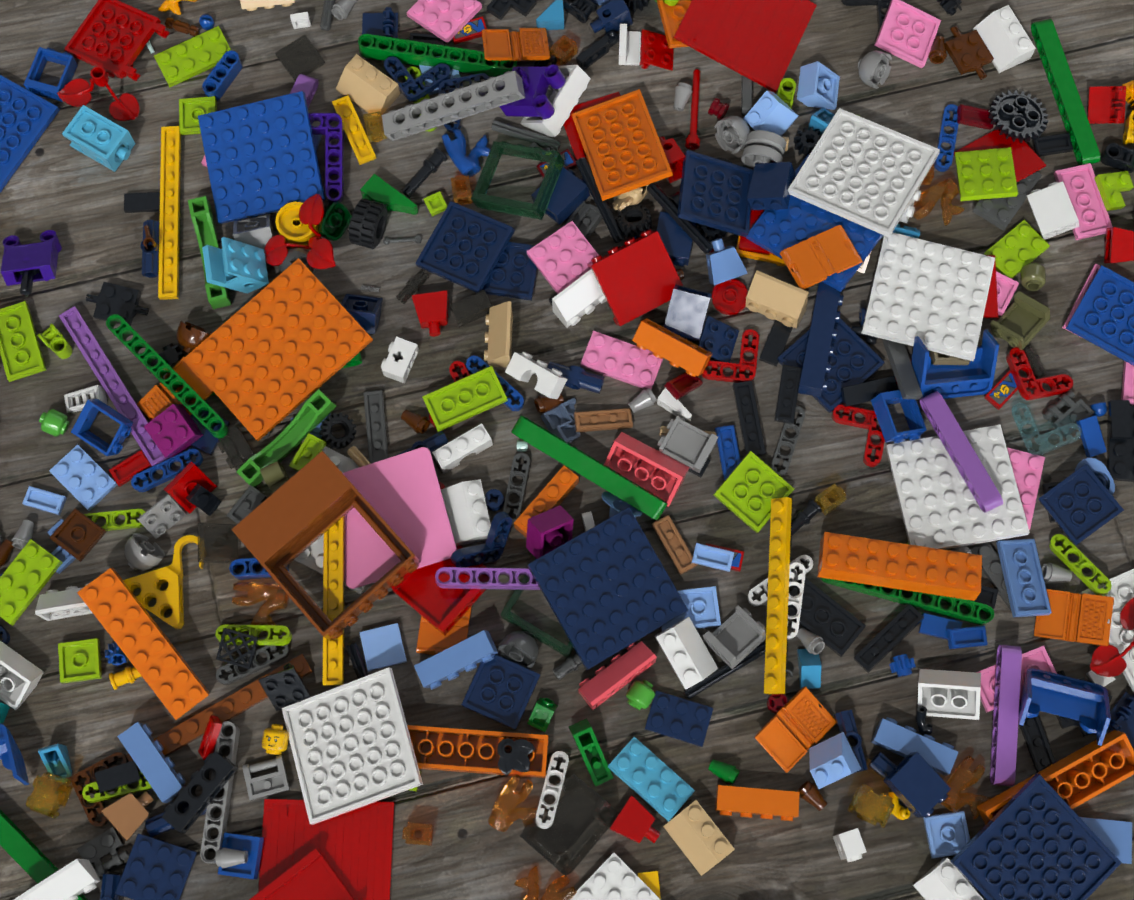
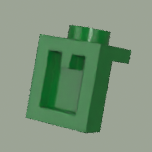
[527,697,558,732]

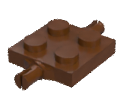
[945,26,994,80]

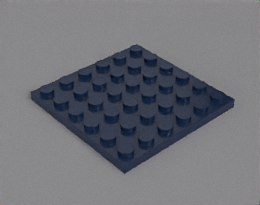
[527,507,688,670]
[950,773,1122,900]

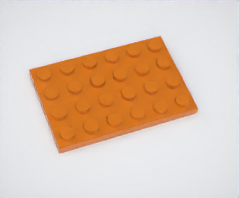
[571,89,673,201]

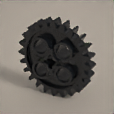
[988,90,1049,143]

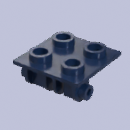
[362,7,398,46]
[698,316,739,363]
[1108,692,1134,748]

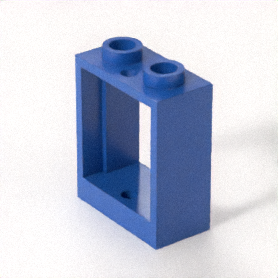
[23,47,78,102]
[871,390,927,444]
[71,399,134,456]

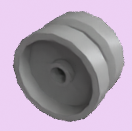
[741,130,787,170]

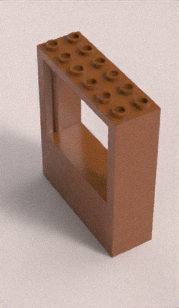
[231,451,420,641]

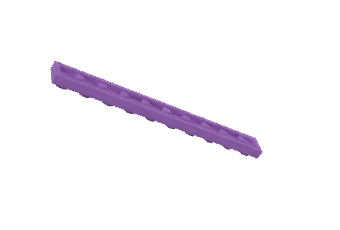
[59,306,169,467]

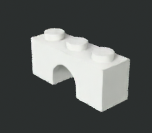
[505,351,567,400]
[432,423,493,474]

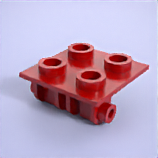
[640,29,674,71]
[1088,86,1126,124]

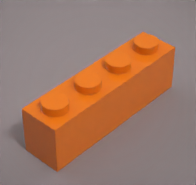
[632,318,713,377]
[514,465,579,538]
[715,785,800,821]

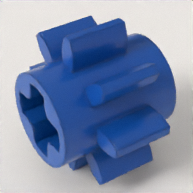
[105,642,127,666]
[889,654,916,677]

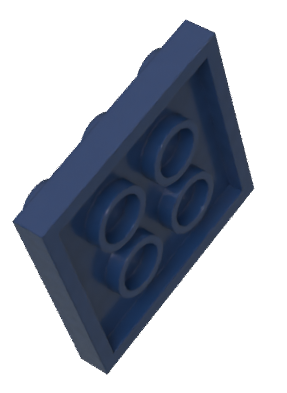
[481,242,538,301]
[1038,464,1124,546]
[461,654,541,730]
[115,833,197,900]

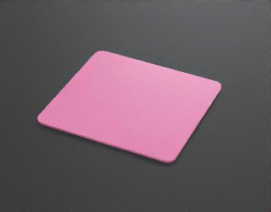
[343,447,457,589]

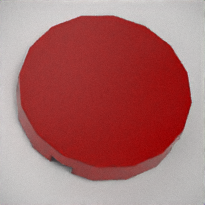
[711,279,748,315]

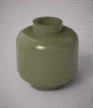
[1021,262,1046,291]

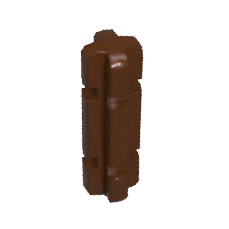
[165,17,200,37]

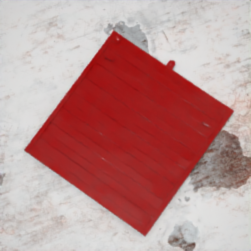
[673,0,817,93]
[258,799,394,900]

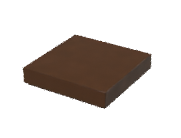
[50,508,106,562]

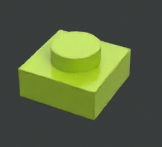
[423,191,447,217]

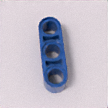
[202,51,242,101]
[229,558,289,580]

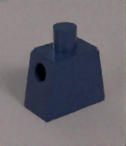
[590,0,633,33]

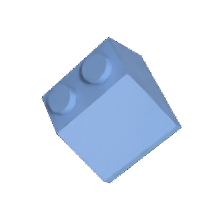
[797,61,840,110]
[743,91,799,136]
[809,732,861,789]

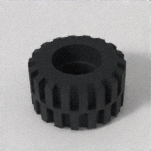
[349,198,388,249]

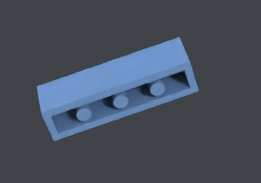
[414,630,498,690]
[871,717,958,776]
[117,722,186,803]

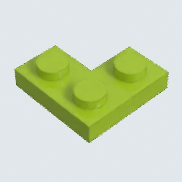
[1094,171,1134,211]
[289,433,326,471]

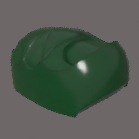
[318,202,352,241]

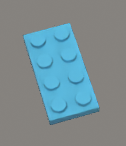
[608,737,695,822]

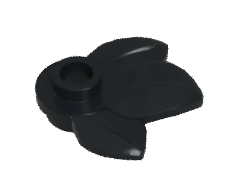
[497,738,535,776]

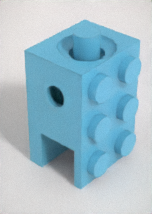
[62,105,136,172]
[202,237,269,294]

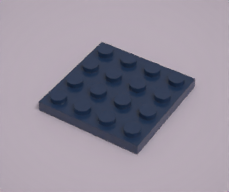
[677,150,754,237]
[415,201,515,294]
[777,318,885,413]

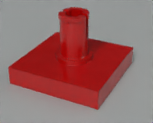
[164,461,217,514]

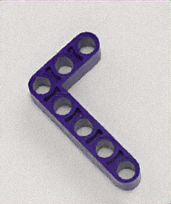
[309,113,344,204]

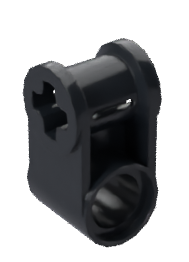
[563,0,597,23]
[1100,143,1134,173]

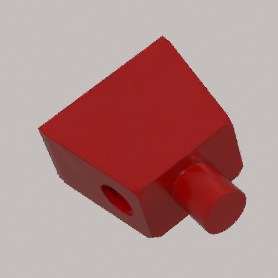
[659,136,685,183]
[1104,227,1134,263]
[412,290,449,337]
[610,796,661,843]

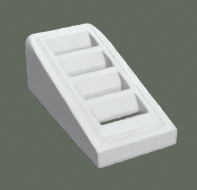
[64,385,107,413]
[657,387,692,423]

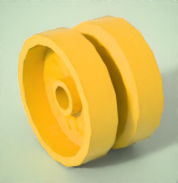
[275,202,319,248]

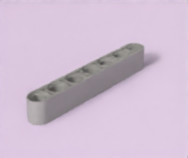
[200,721,240,864]

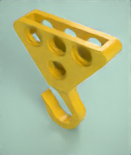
[123,535,207,629]

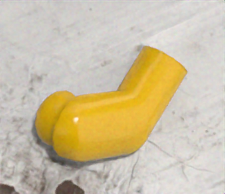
[888,792,910,820]

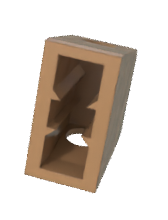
[101,791,154,841]

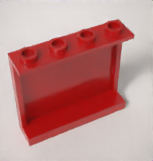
[587,229,683,326]
[391,545,490,636]
[249,848,354,900]

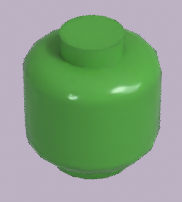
[39,409,70,437]
[626,679,655,711]

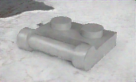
[242,755,290,801]

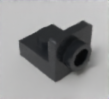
[186,483,221,516]

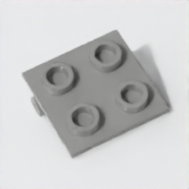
[137,494,187,539]

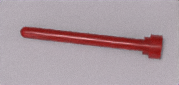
[685,69,700,150]

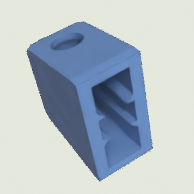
[706,238,748,285]

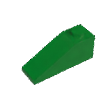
[360,174,418,215]
[569,718,613,787]

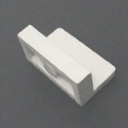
[619,24,641,65]

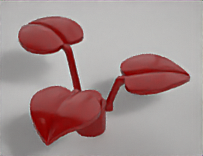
[57,64,140,121]
[264,194,336,269]
[1090,597,1134,677]

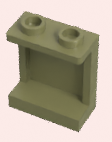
[990,291,1050,350]

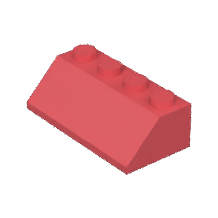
[604,432,690,507]
[578,641,657,711]

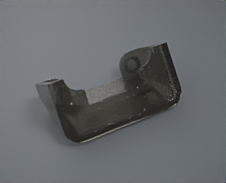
[520,773,617,876]

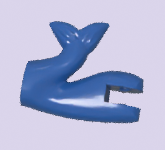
[442,128,494,178]

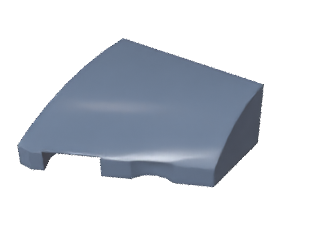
[540,398,580,443]

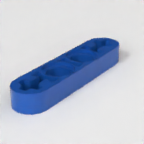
[934,104,959,172]
[466,356,524,411]
[131,448,203,492]

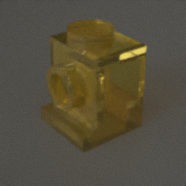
[363,111,387,142]
[814,483,847,516]

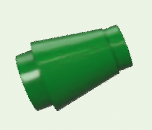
[708,759,740,785]

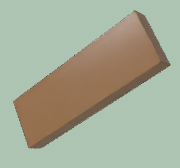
[574,408,633,432]
[652,515,698,575]

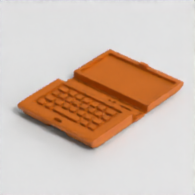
[482,28,550,61]
[780,225,863,290]
[137,357,214,420]
[1034,589,1114,646]
[416,606,472,655]
[755,686,837,773]

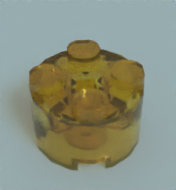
[26,772,72,819]
[847,784,895,828]

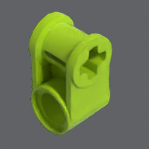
[777,78,796,109]
[37,323,73,359]

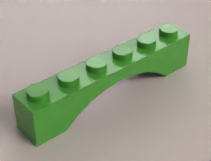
[188,196,231,309]
[236,389,337,488]

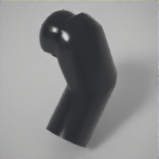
[851,326,878,345]
[915,706,932,735]

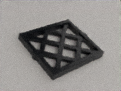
[216,628,259,669]

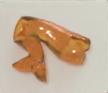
[913,177,965,226]
[232,582,289,625]
[940,755,991,819]
[488,774,538,832]
[514,866,577,900]

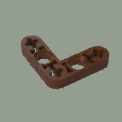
[72,752,129,827]

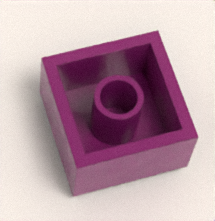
[144,404,203,458]
[526,505,574,559]

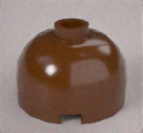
[176,321,212,353]

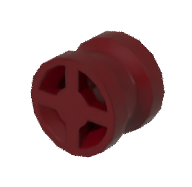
[708,98,729,120]
[767,694,788,714]

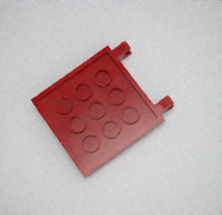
[64,0,169,81]

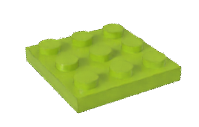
[954,147,1018,201]
[713,451,794,533]

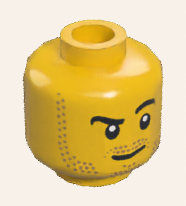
[262,724,289,755]

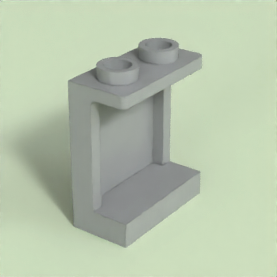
[658,415,718,473]
[703,605,766,669]

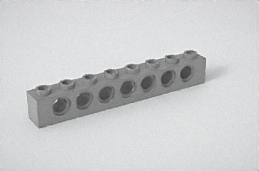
[382,71,525,141]

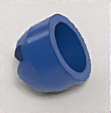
[199,14,215,30]
[1090,402,1107,417]

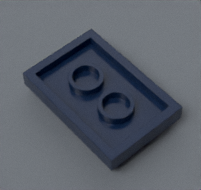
[644,690,713,747]

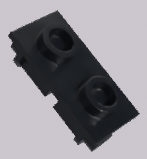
[148,343,184,373]

